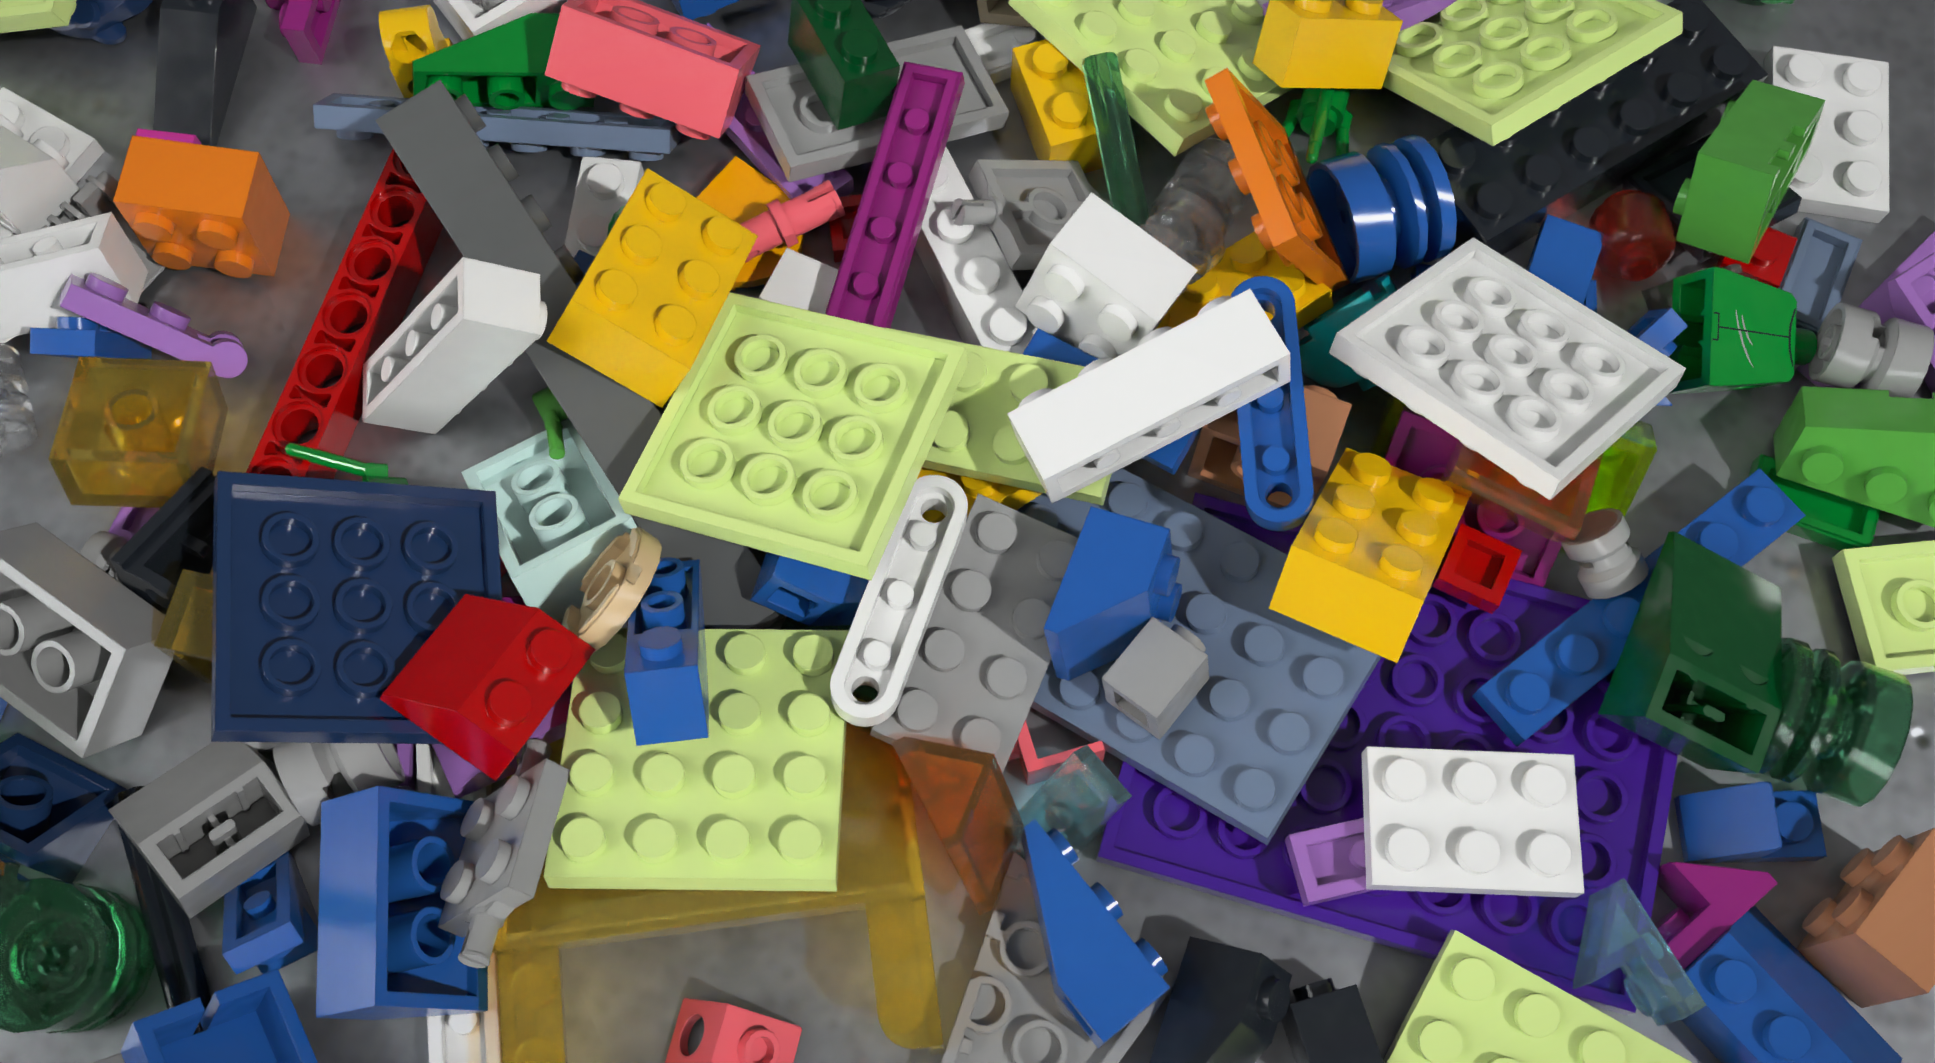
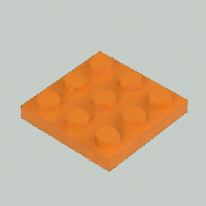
[1204,68,1350,292]

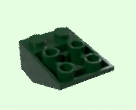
[1598,531,1782,774]

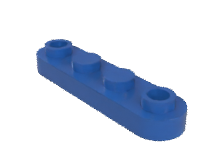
[1231,276,1314,531]

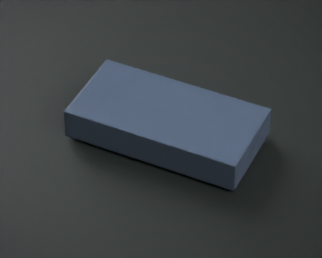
[1779,217,1863,335]

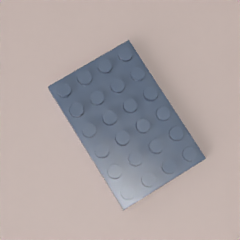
[1017,468,1381,845]

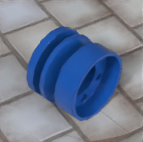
[1306,134,1457,287]

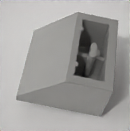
[109,742,310,919]

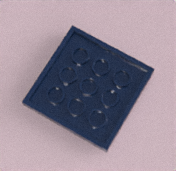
[211,471,502,744]

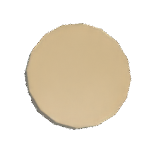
[562,527,662,652]

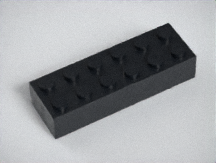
[1428,0,1769,255]

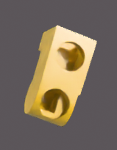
[379,5,453,98]

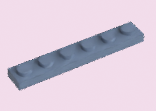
[313,93,681,161]

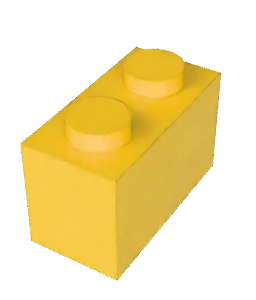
[1252,0,1403,89]
[1010,39,1108,173]

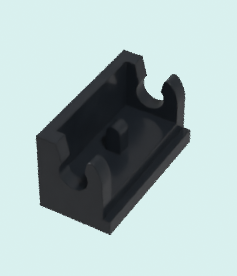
[110,466,216,627]

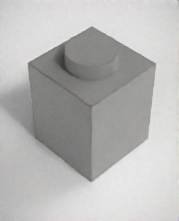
[1102,617,1209,740]

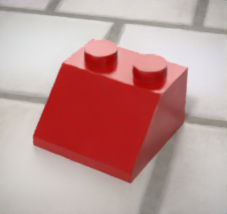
[380,594,596,781]

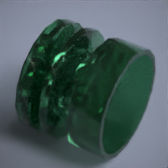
[1759,638,1913,808]
[0,877,155,1034]

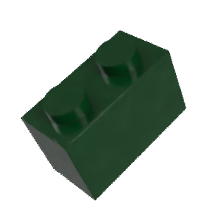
[788,0,900,130]

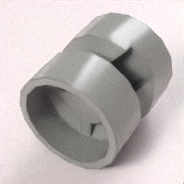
[1808,303,1935,398]
[273,742,405,826]

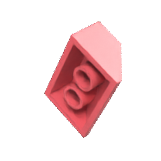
[545,0,761,140]

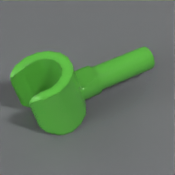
[532,387,568,460]

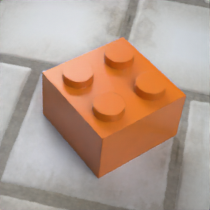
[113,135,290,278]

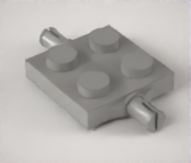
[951,159,1137,270]
[438,739,570,968]

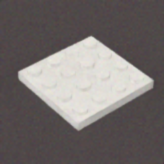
[1329,237,1686,500]

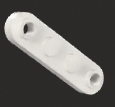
[830,475,968,727]

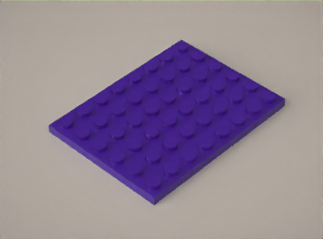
[1096,492,1678,1016]

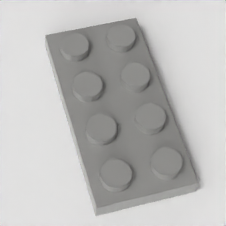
[745,25,1009,182]
[869,493,1078,791]

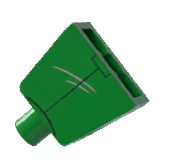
[1670,267,1817,394]

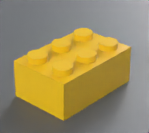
[547,168,758,408]
[1269,447,1469,663]

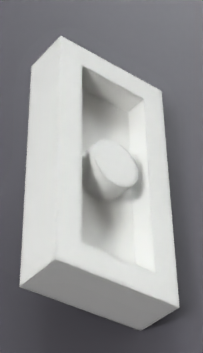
[565,157,644,258]

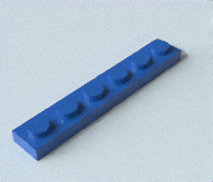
[1472,468,1806,747]

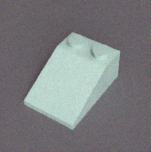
[461,419,637,623]

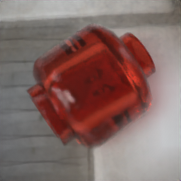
[1589,190,1676,281]

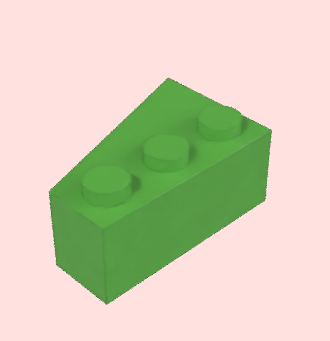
[1673,80,1826,264]
[1773,386,1935,528]

